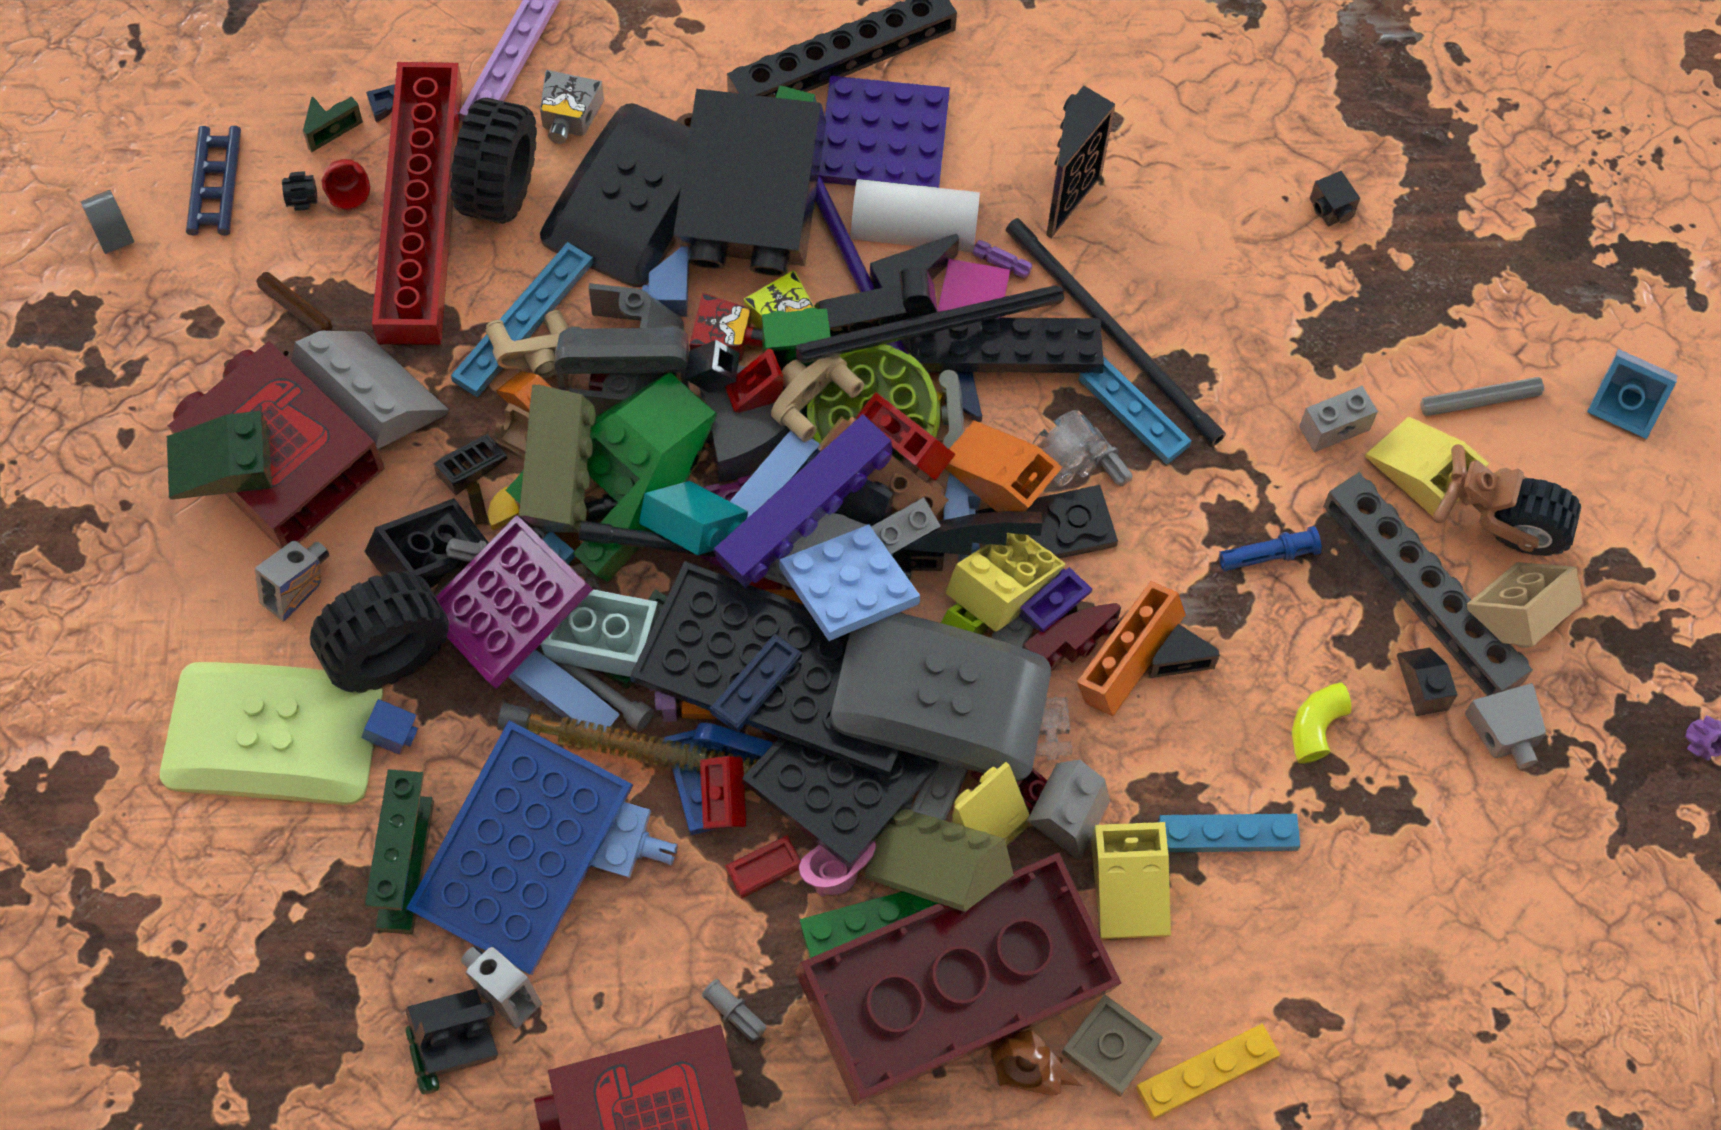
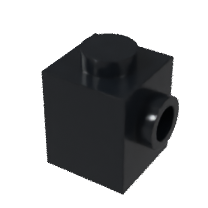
[1310,171,1360,227]
[685,340,740,393]

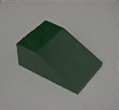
[167,411,272,500]

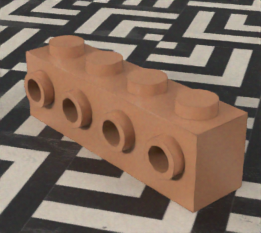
[817,416,949,517]

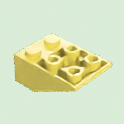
[1365,416,1489,516]
[945,533,1066,632]
[952,762,1030,846]
[1091,822,1171,939]

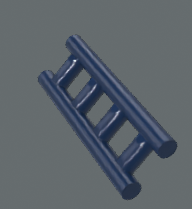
[186,126,241,236]

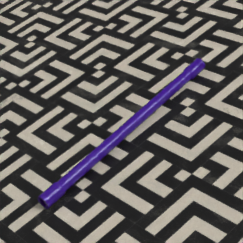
[815,175,909,355]

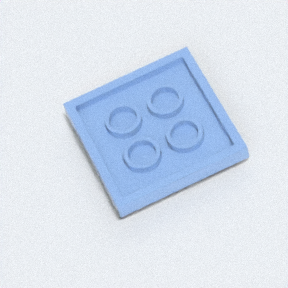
[779,525,920,641]

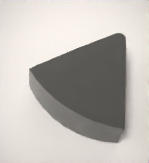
[700,365,808,482]

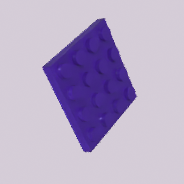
[819,76,950,188]

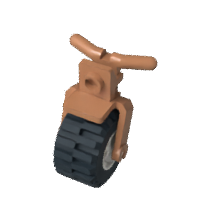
[1433,444,1581,556]

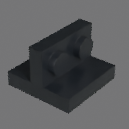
[405,989,498,1079]

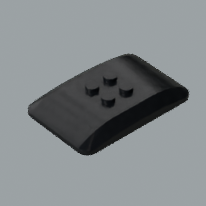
[540,103,690,287]

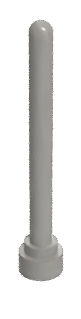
[535,644,654,732]

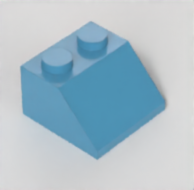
[1587,349,1678,439]

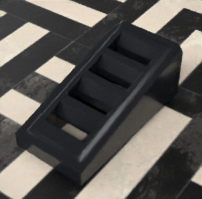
[433,434,508,495]

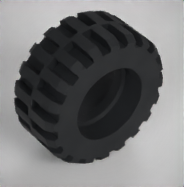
[450,97,537,224]
[310,571,449,693]

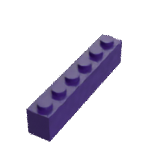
[714,414,892,588]

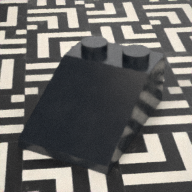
[364,498,489,588]

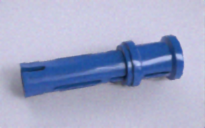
[1219,526,1322,572]

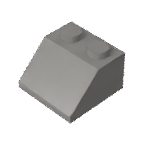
[1027,760,1110,859]

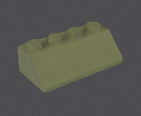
[519,385,596,533]
[865,809,1014,912]

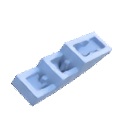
[509,650,620,742]

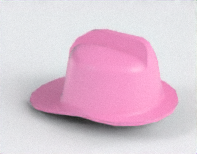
[799,841,876,897]

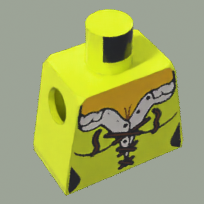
[744,270,814,329]

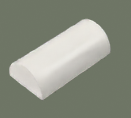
[851,179,980,252]

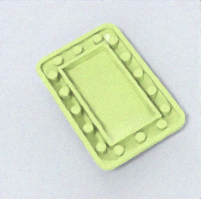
[160,662,383,805]

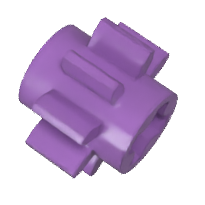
[1685,715,1721,761]

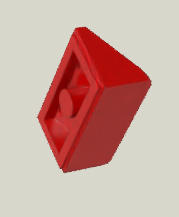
[700,756,746,829]

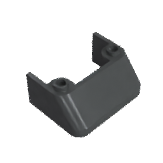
[569,283,684,416]
[555,326,690,391]

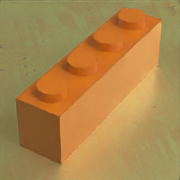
[1077,581,1186,716]

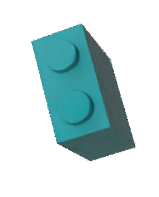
[639,481,748,555]

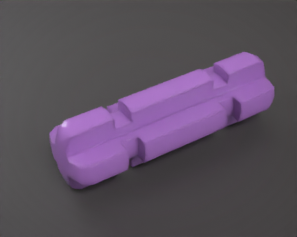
[973,240,1032,278]

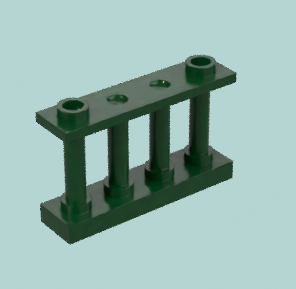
[365,769,434,935]

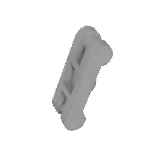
[939,370,964,448]

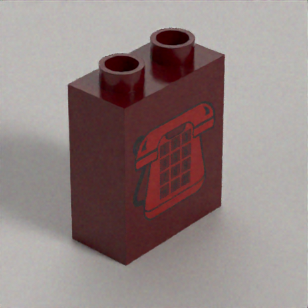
[167,341,385,549]
[534,1024,748,1130]

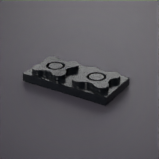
[975,485,1118,559]

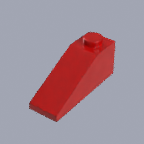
[856,392,956,481]

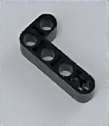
[814,266,938,337]

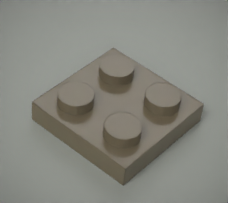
[1062,994,1163,1097]

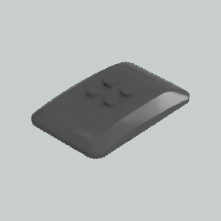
[830,613,1051,782]

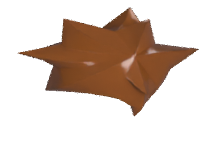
[988,1028,1082,1096]

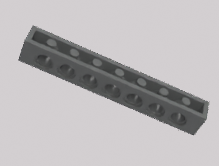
[1323,472,1533,696]

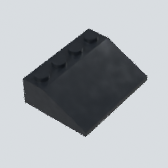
[1046,86,1115,239]

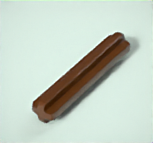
[256,272,333,332]

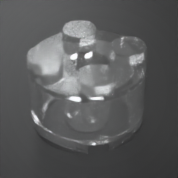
[1032,410,1109,487]

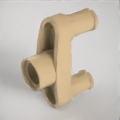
[485,310,569,379]
[771,355,864,442]

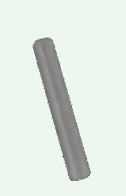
[1420,377,1544,416]

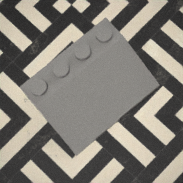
[291,331,449,449]

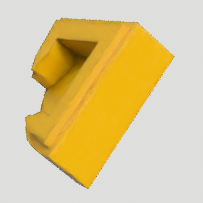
[488,486,520,531]

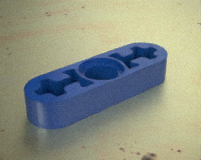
[693,723,774,765]

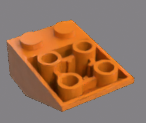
[945,420,1062,512]

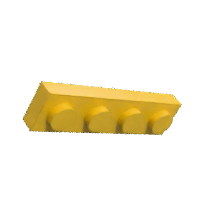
[1135,1023,1280,1120]

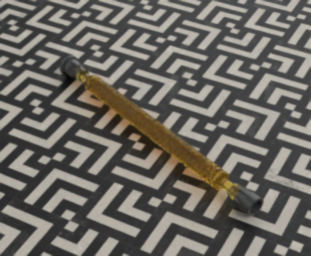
[497,703,914,810]

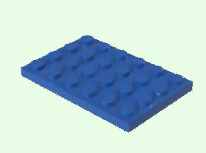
[406,720,633,975]

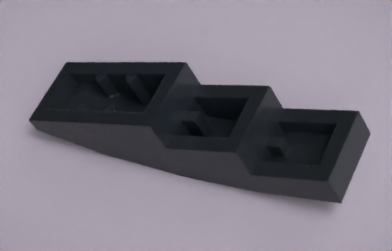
[904,511,1042,555]

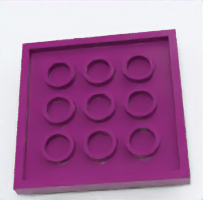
[436,515,593,689]

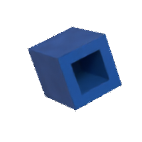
[361,699,418,754]

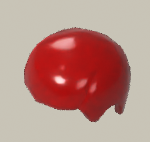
[321,159,370,210]

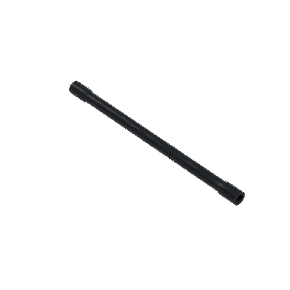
[1006,218,1226,446]
[578,520,911,580]

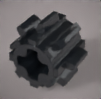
[282,171,318,211]

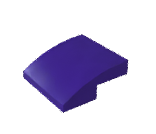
[1019,567,1092,632]

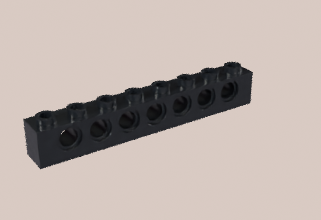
[727,0,957,98]

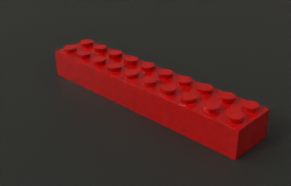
[372,62,463,345]

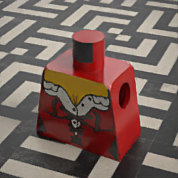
[689,293,763,362]

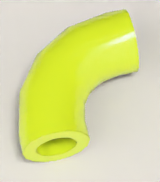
[1291,682,1351,764]

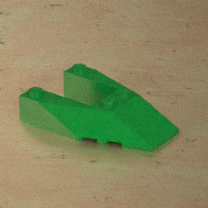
[505,372,717,582]

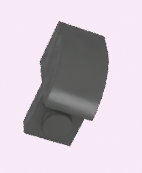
[80,190,135,254]

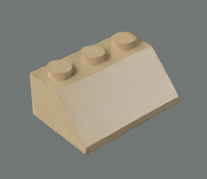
[1467,562,1582,648]

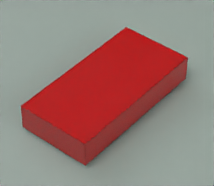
[725,835,801,899]

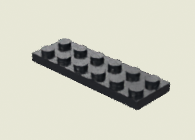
[911,318,1104,373]

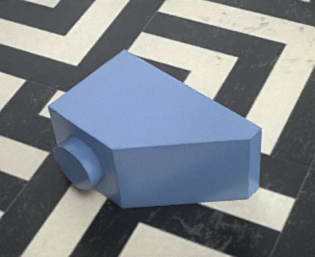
[642,246,689,317]

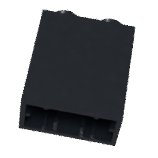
[674,89,827,277]

